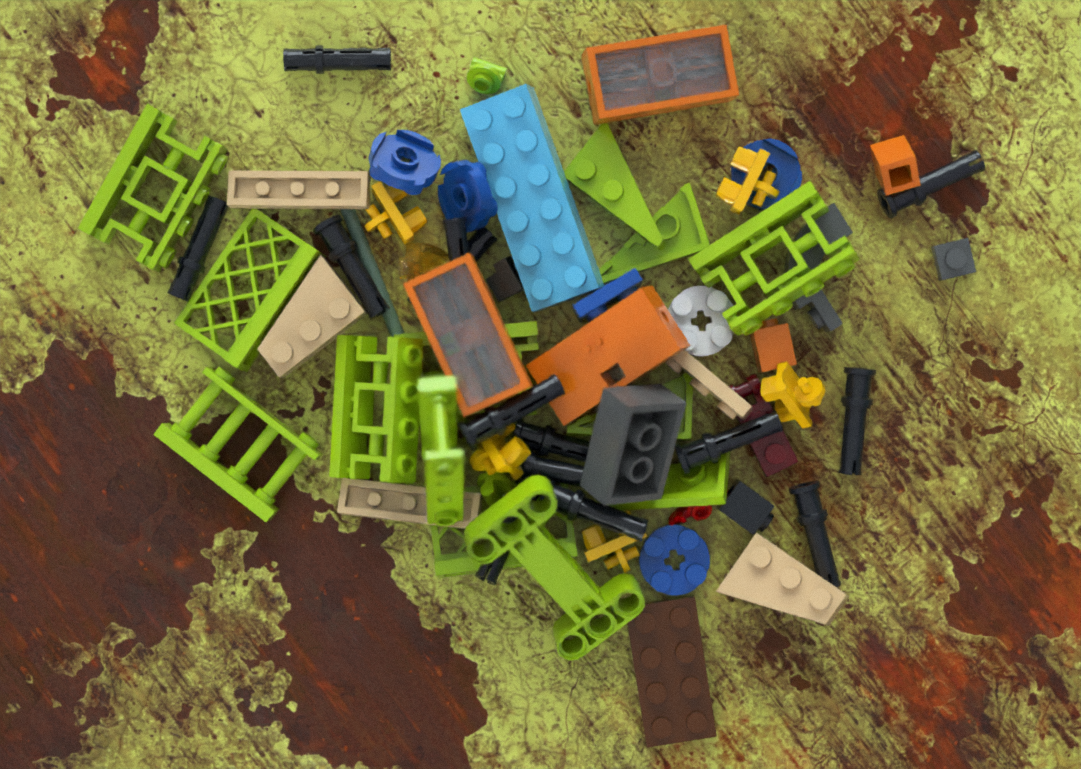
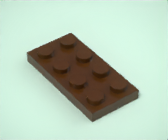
[627,595,717,748]

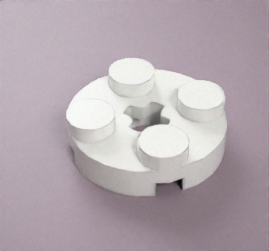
[668,286,734,356]

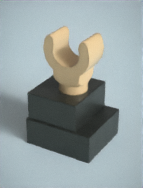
[485,256,524,302]

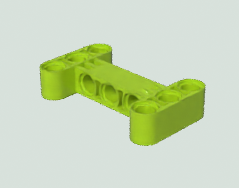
[464,475,645,661]

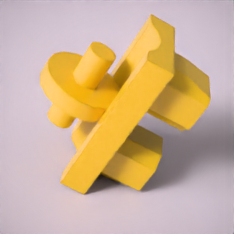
[715,147,780,215]
[364,181,427,245]
[760,361,826,429]
[469,423,531,480]
[581,510,647,573]

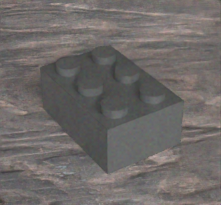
[580,384,686,506]

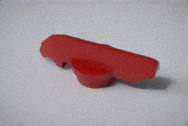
[668,489,728,526]

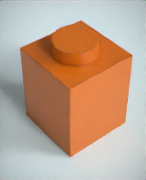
[870,135,921,196]
[750,318,797,373]

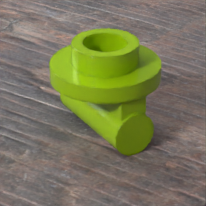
[467,57,507,94]
[477,471,512,507]

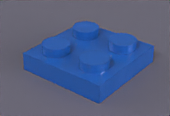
[573,268,643,323]

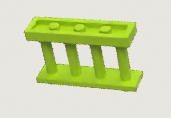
[153,366,323,522]
[418,376,463,526]

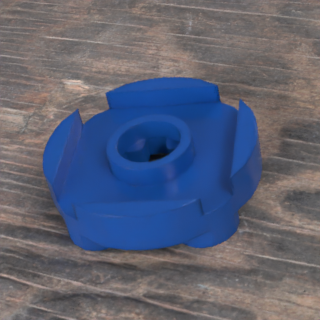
[368,130,441,195]
[730,139,802,210]
[437,160,498,233]
[639,524,710,596]

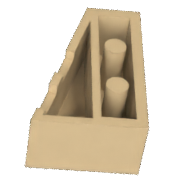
[258,255,368,378]
[716,532,849,626]

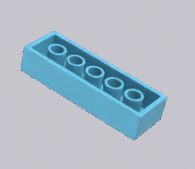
[460,84,605,312]

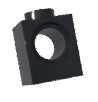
[716,479,775,535]

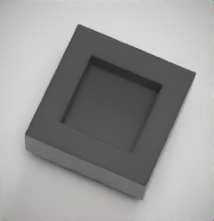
[931,238,976,281]

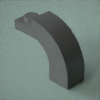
[784,203,853,332]

